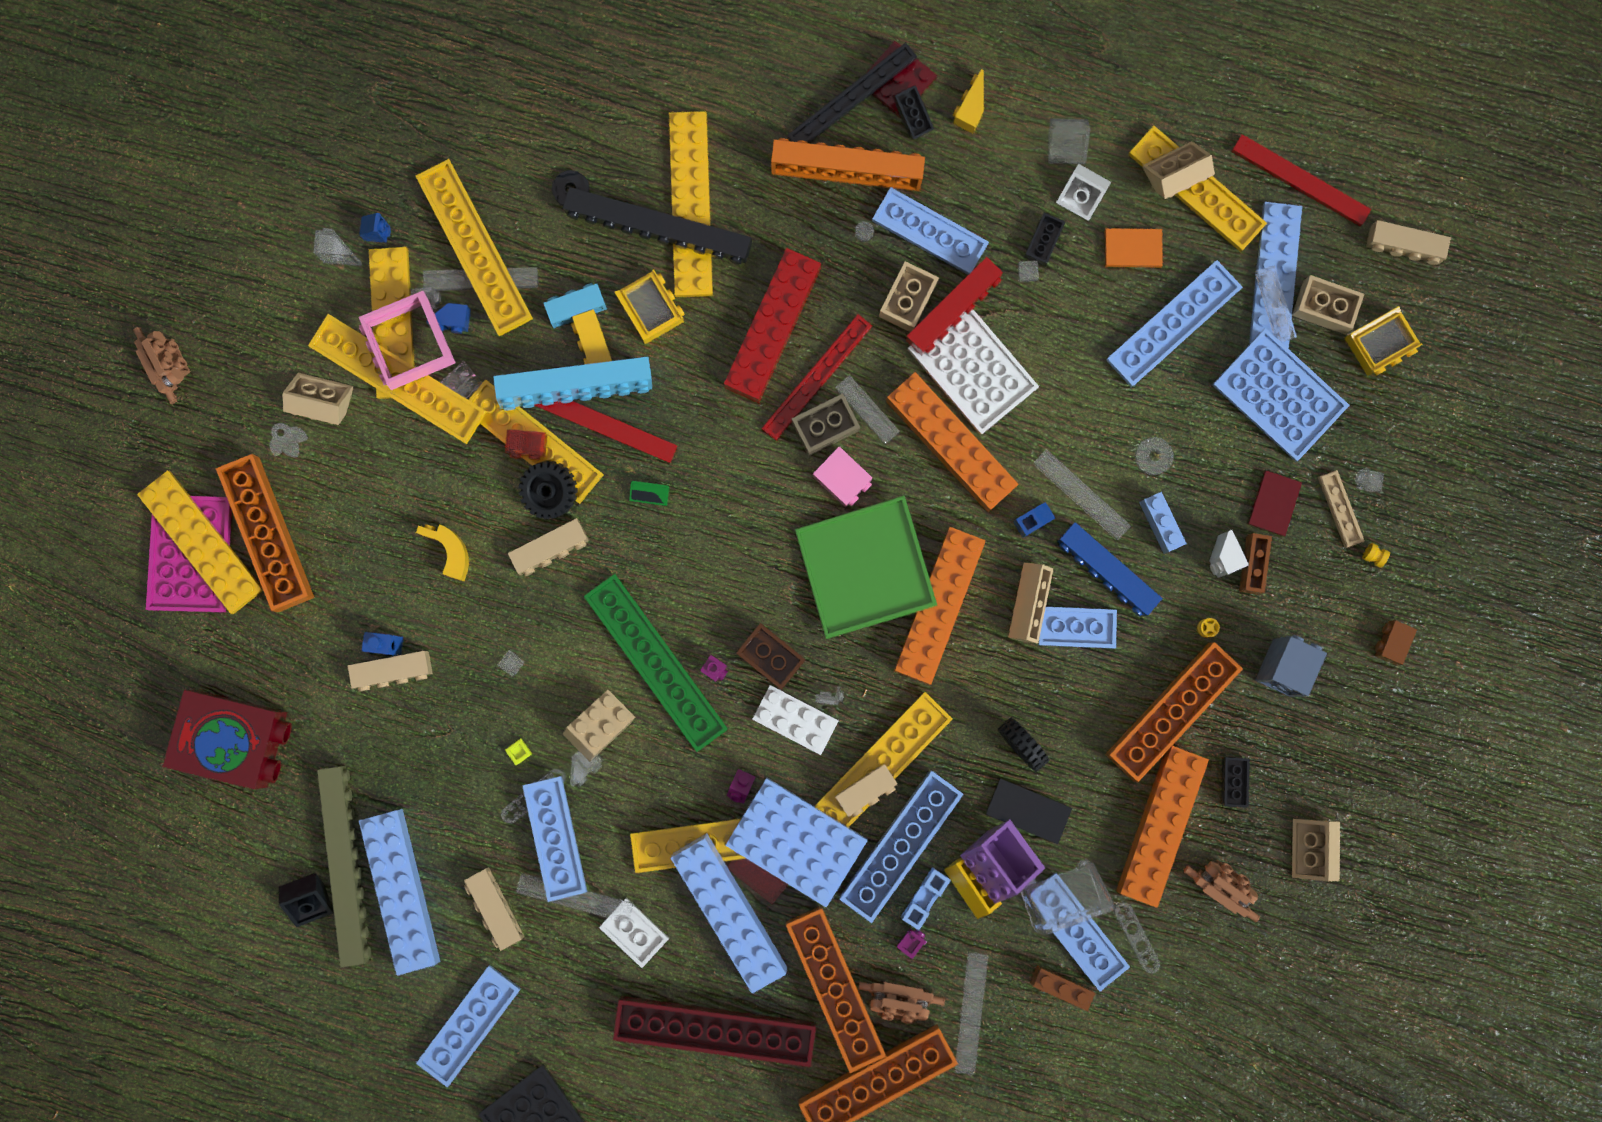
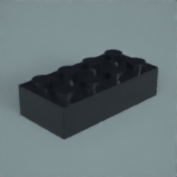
[892,85,934,140]
[1024,212,1065,267]
[1221,757,1250,807]

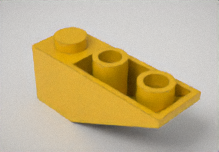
[953,69,984,134]

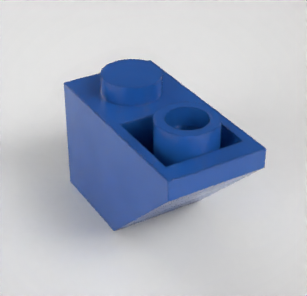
[359,213,391,243]
[427,303,471,334]
[1013,502,1055,538]

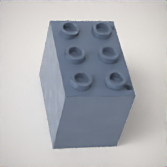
[1255,635,1327,697]

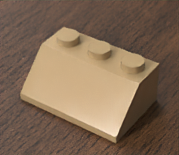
[1143,141,1215,199]
[283,373,353,425]
[1292,819,1340,882]

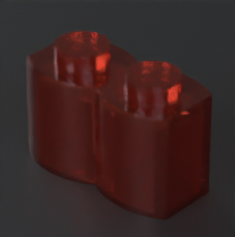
[505,430,548,460]

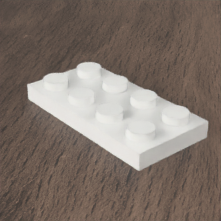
[752,685,838,755]

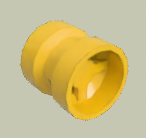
[1362,543,1390,568]

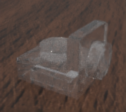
[411,287,441,310]
[1355,467,1384,493]
[815,685,844,706]

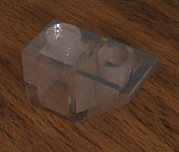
[570,750,604,787]

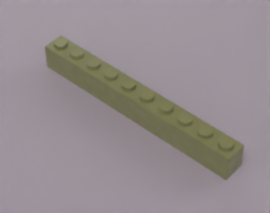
[317,766,371,967]

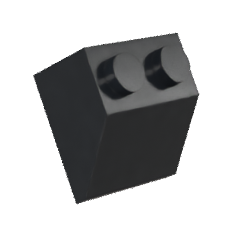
[278,873,333,928]

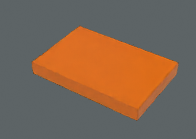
[1105,228,1163,268]

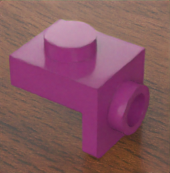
[700,655,728,682]
[726,769,755,804]
[896,928,927,959]

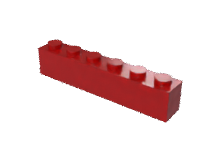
[905,257,1003,356]

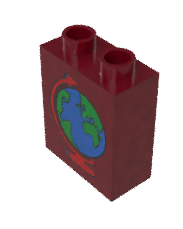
[162,690,292,790]

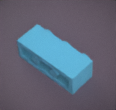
[544,283,607,328]

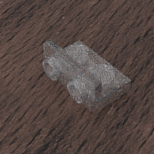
[440,361,483,399]

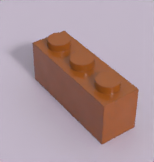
[1239,533,1272,595]
[1030,965,1095,1011]

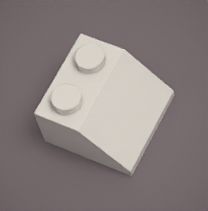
[1056,164,1111,221]
[1209,530,1249,578]

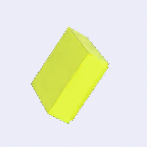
[505,738,532,766]

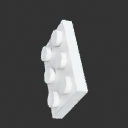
[599,898,669,968]

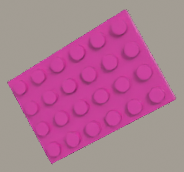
[146,496,232,613]

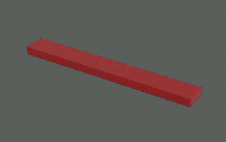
[1231,134,1372,227]
[761,314,872,441]
[534,401,678,463]

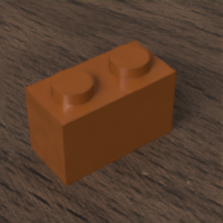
[1375,620,1417,665]

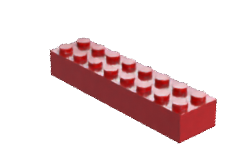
[724,248,821,404]

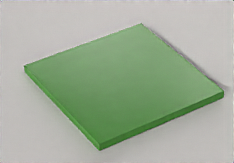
[795,496,938,639]

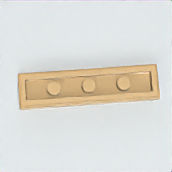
[1318,470,1365,548]

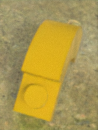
[416,524,469,581]

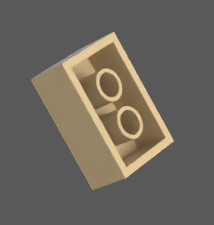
[879,261,939,332]
[1292,275,1364,334]
[563,690,635,762]

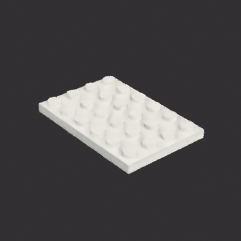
[908,310,1039,435]

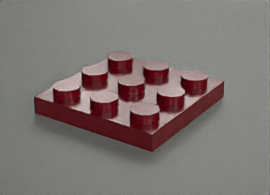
[866,40,937,119]

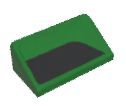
[629,481,670,506]

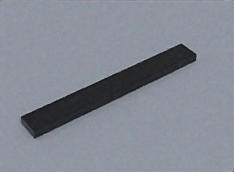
[787,42,917,144]

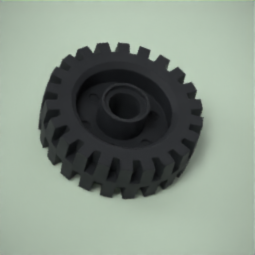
[518,461,578,519]
[998,717,1050,772]

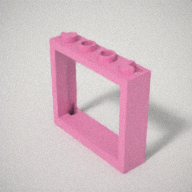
[359,291,455,390]

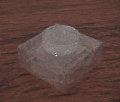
[1018,261,1039,282]
[497,650,525,677]

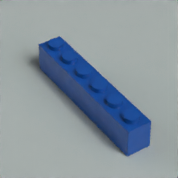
[1057,522,1163,617]

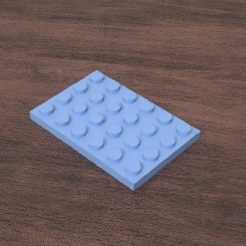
[1212,328,1350,462]
[725,778,868,907]

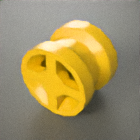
[1197,618,1220,638]

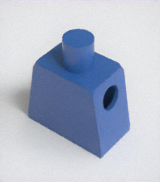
[362,632,404,656]

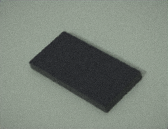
[985,778,1072,844]

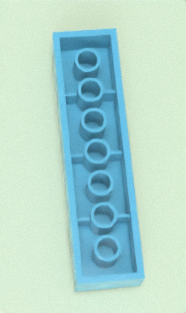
[493,357,652,411]

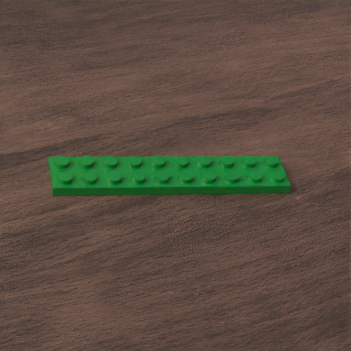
[584,574,728,752]

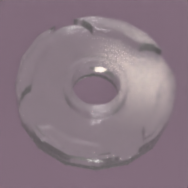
[1135,437,1174,475]

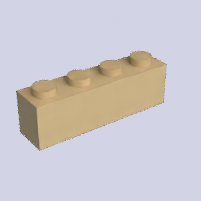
[1366,220,1451,265]
[508,518,589,576]
[1009,563,1053,644]
[348,651,433,692]
[464,867,525,951]

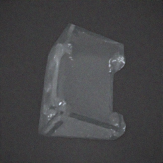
[1021,859,1116,934]

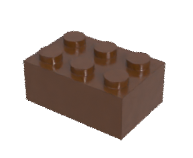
[736,623,806,690]

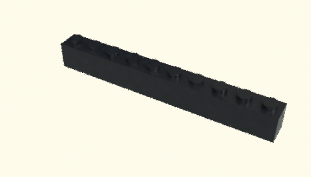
[563,187,752,265]

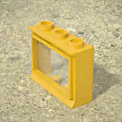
[615,270,685,344]
[1345,306,1423,376]

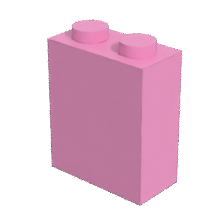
[813,447,872,508]

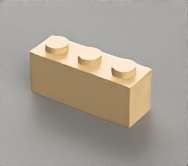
[835,764,897,817]

